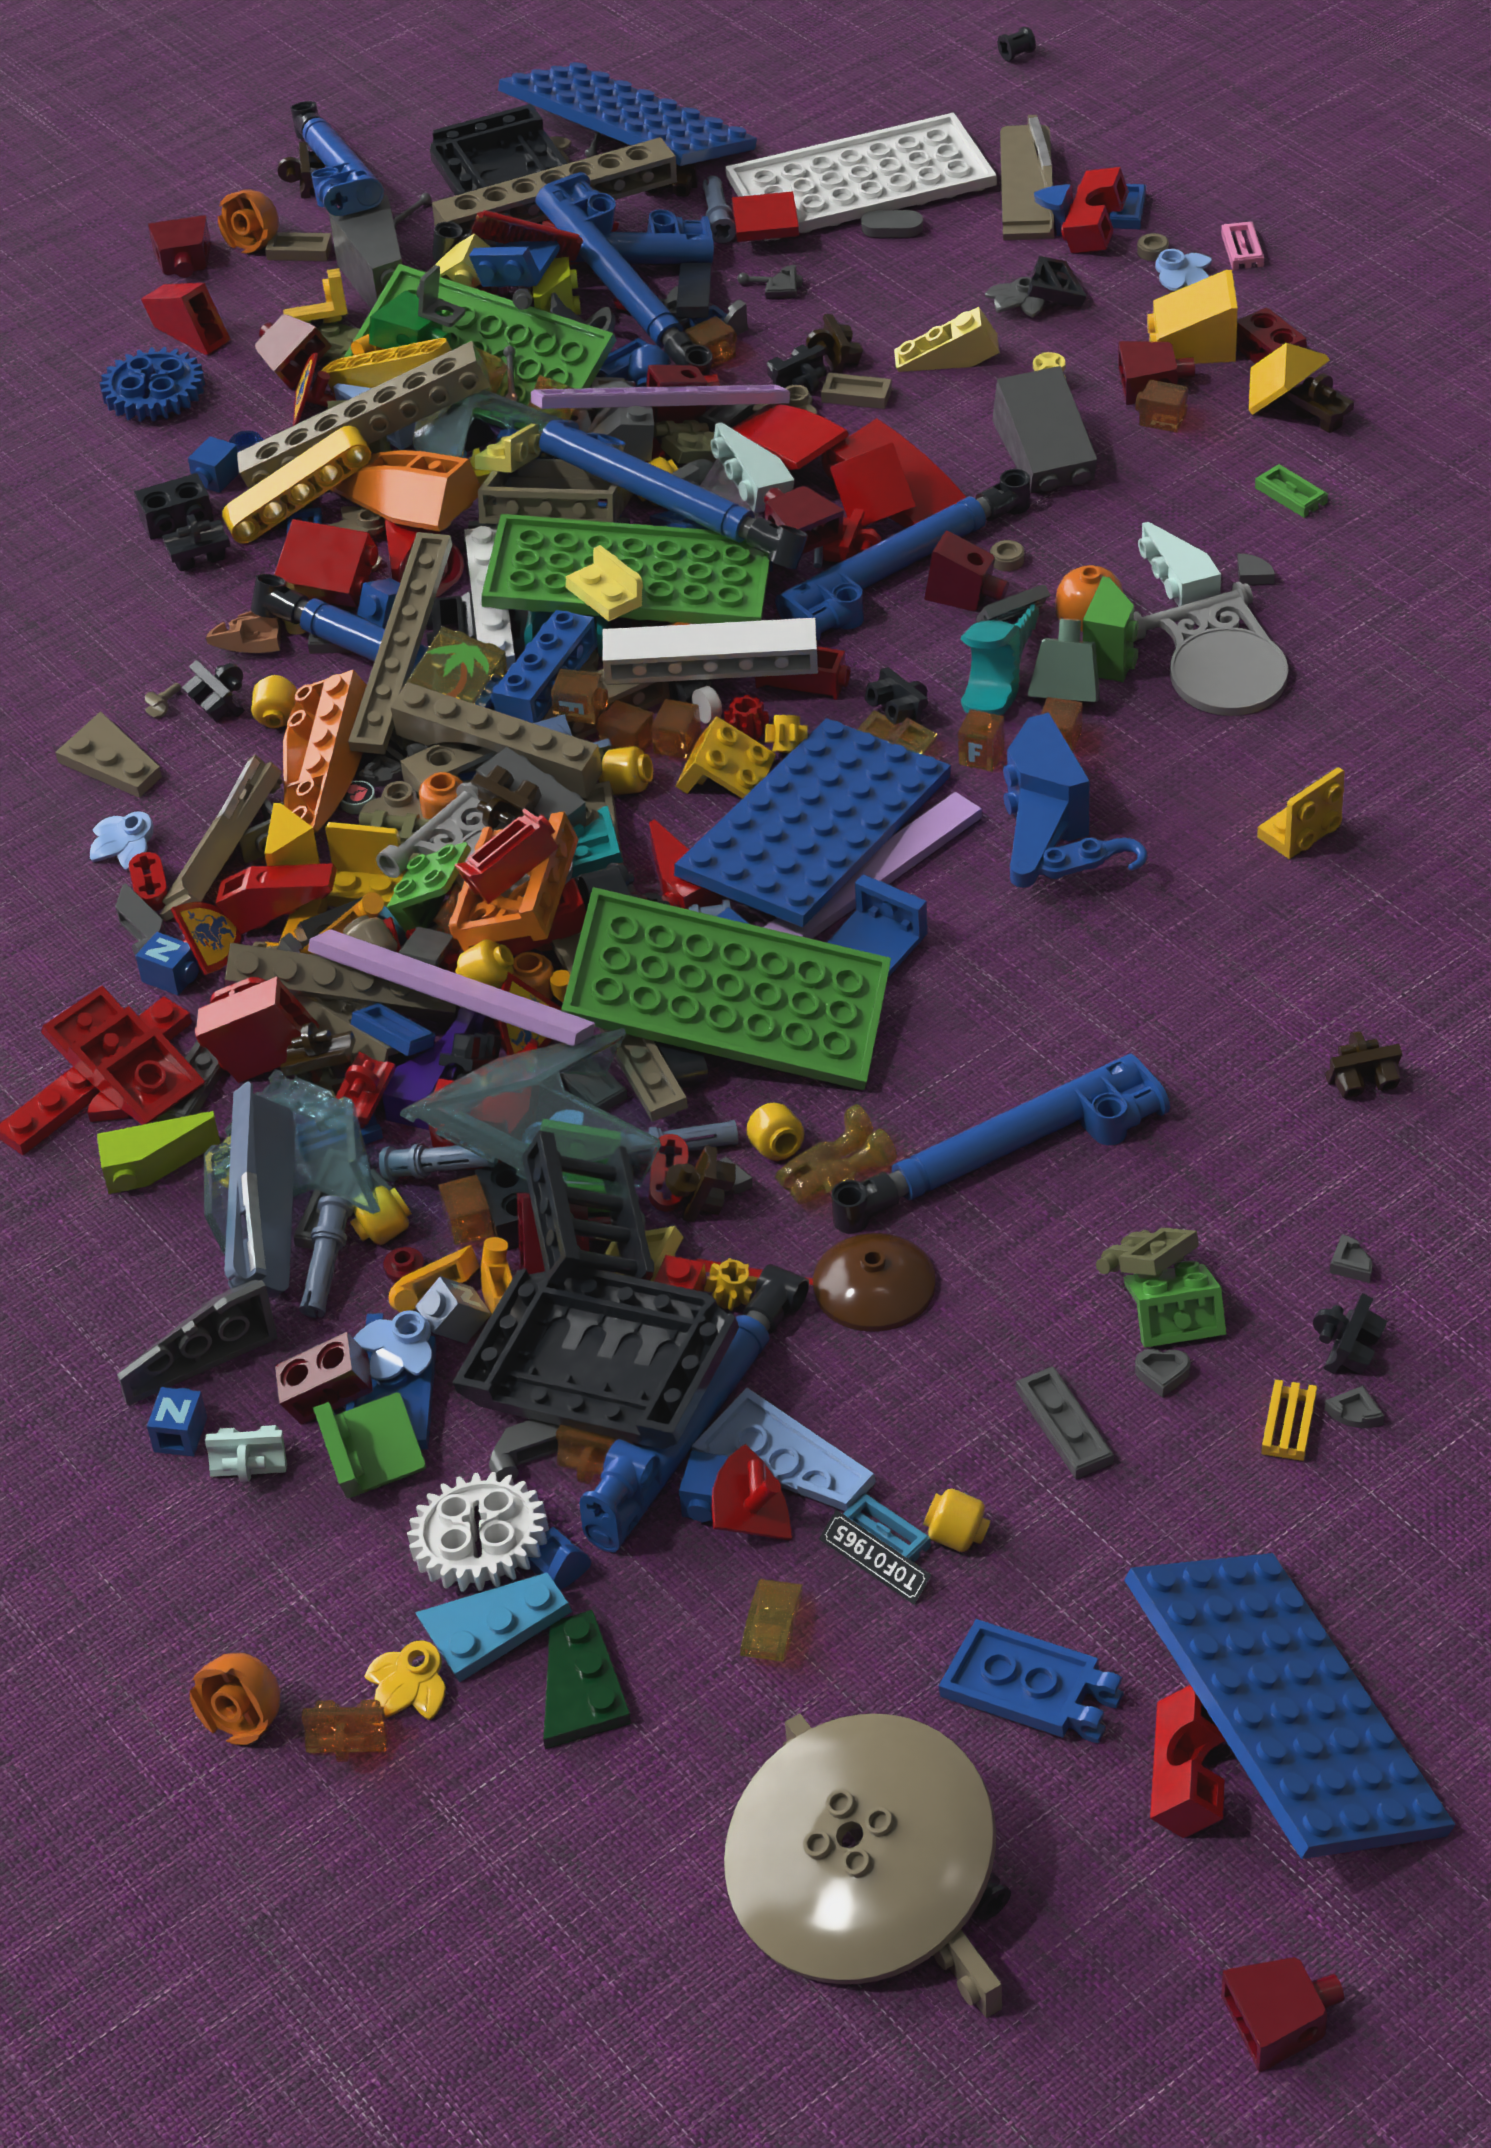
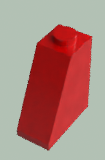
[141,283,231,355]

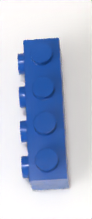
[491,610,598,723]

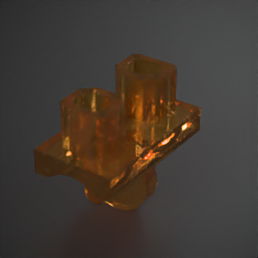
[556,1425,634,1484]
[302,1700,388,1762]

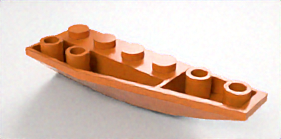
[330,450,481,532]
[283,670,367,833]

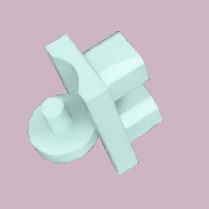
[205,1425,287,1482]

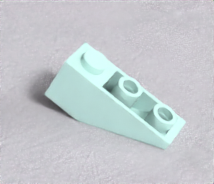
[711,422,794,513]
[1138,522,1221,606]

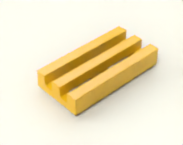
[1261,1379,1317,1461]

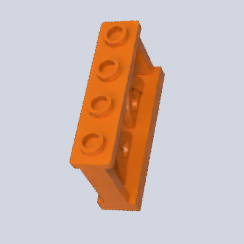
[449,811,579,952]

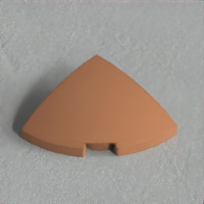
[206,611,281,653]

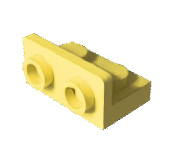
[475,423,541,473]
[566,545,643,621]

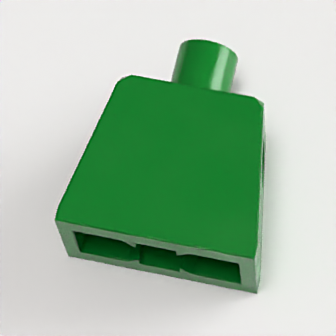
[369,290,451,349]

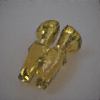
[775,1104,897,1205]

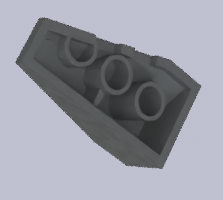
[586,406,654,461]
[117,1280,278,1406]

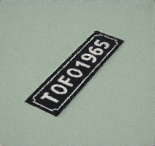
[819,1510,931,1605]

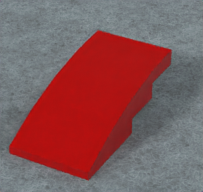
[732,404,849,470]
[830,418,966,528]
[41,985,205,1125]

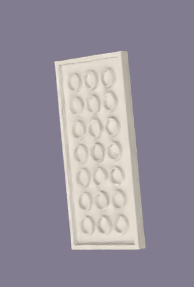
[726,112,997,241]

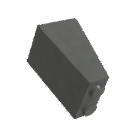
[329,195,402,310]
[992,366,1097,493]

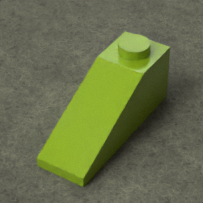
[97,1111,221,1194]

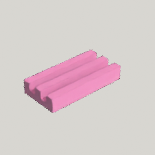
[1221,222,1264,270]

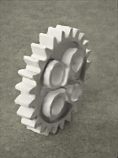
[407,1472,549,1592]

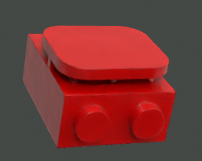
[274,519,378,611]
[195,977,319,1083]

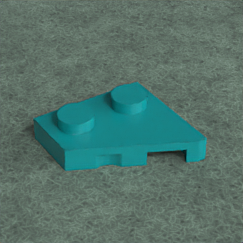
[571,806,623,878]

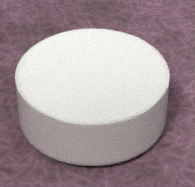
[692,686,722,724]

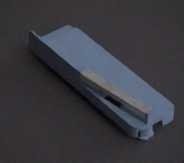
[224,1081,296,1298]

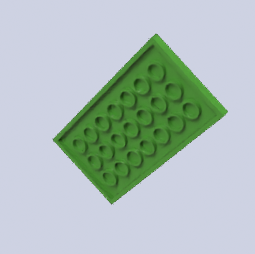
[344,264,617,435]
[481,514,771,624]
[561,887,891,1090]

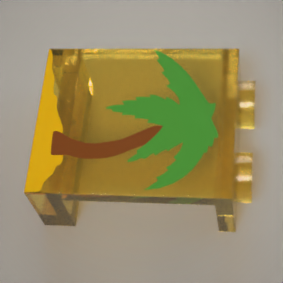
[402,626,507,704]

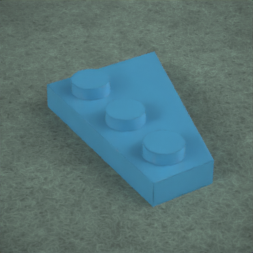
[415,1573,572,1683]

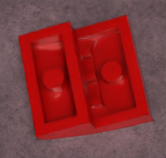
[830,442,916,528]

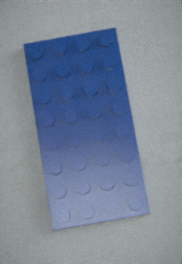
[498,62,757,166]
[674,718,951,927]
[1124,1553,1455,1859]

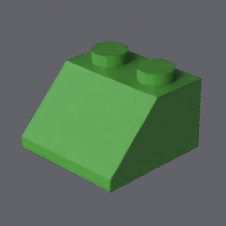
[1083,576,1139,682]

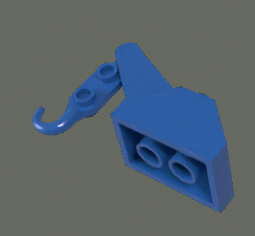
[1003,712,1148,888]

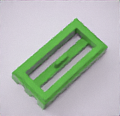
[1255,464,1328,518]

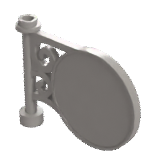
[1134,582,1288,716]
[376,782,573,898]

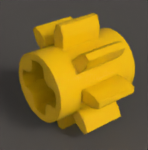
[765,715,808,753]
[704,1258,757,1311]

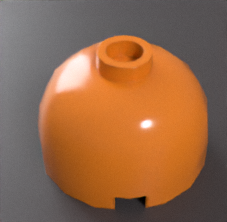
[218,189,279,254]
[1055,565,1123,631]
[190,1653,281,1745]

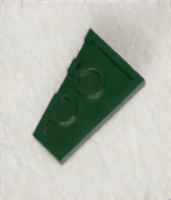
[543,1610,631,1750]

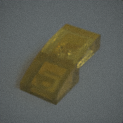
[856,710,938,754]
[740,1579,802,1662]

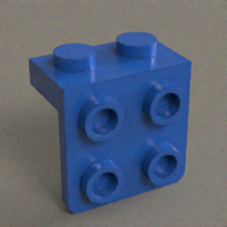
[469,241,560,288]
[827,874,928,976]

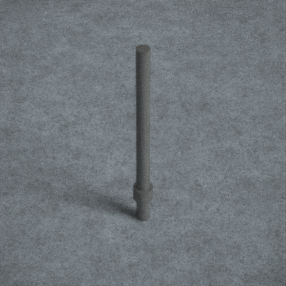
[513,286,532,310]

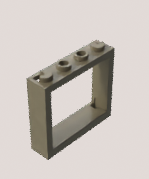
[478,459,633,524]

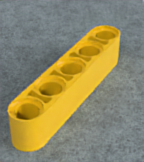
[322,338,452,396]
[222,426,371,544]

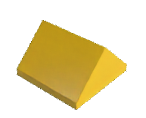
[1248,343,1330,415]
[264,803,320,866]

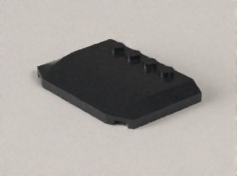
[430,104,568,225]
[452,1266,739,1449]

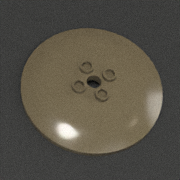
[724,1714,996,1984]

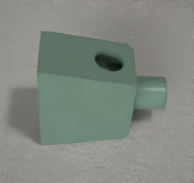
[1028,619,1100,702]

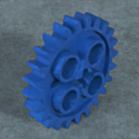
[100,347,205,421]

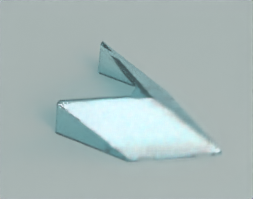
[412,390,563,458]
[400,1028,661,1187]
[204,1069,380,1256]

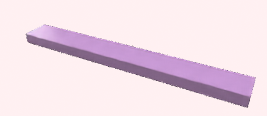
[531,385,790,409]
[763,792,982,939]
[308,929,595,1047]

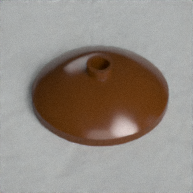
[813,1233,936,1332]

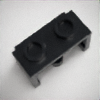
[426,591,478,662]

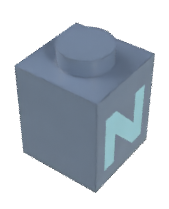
[415,1276,491,1344]

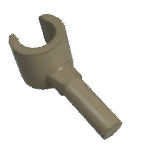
[145,683,181,719]

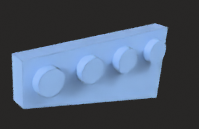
[692,1388,876,1511]

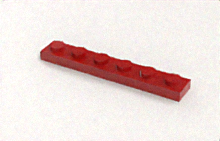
[0,996,192,1155]

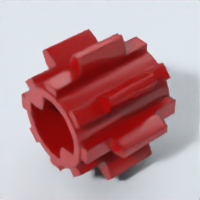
[724,695,769,741]

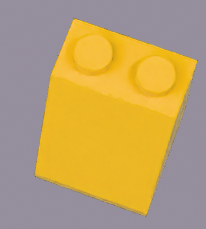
[1147,270,1238,364]

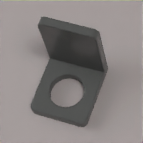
[417,265,465,327]
[238,798,273,863]

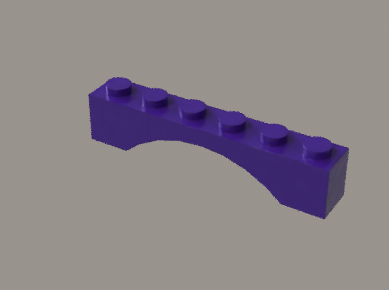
[382,944,515,1130]

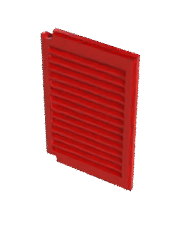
[471,210,583,262]

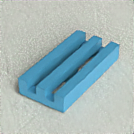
[843,1493,931,1562]

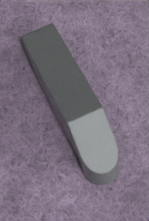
[115,883,166,955]
[489,1419,580,1482]

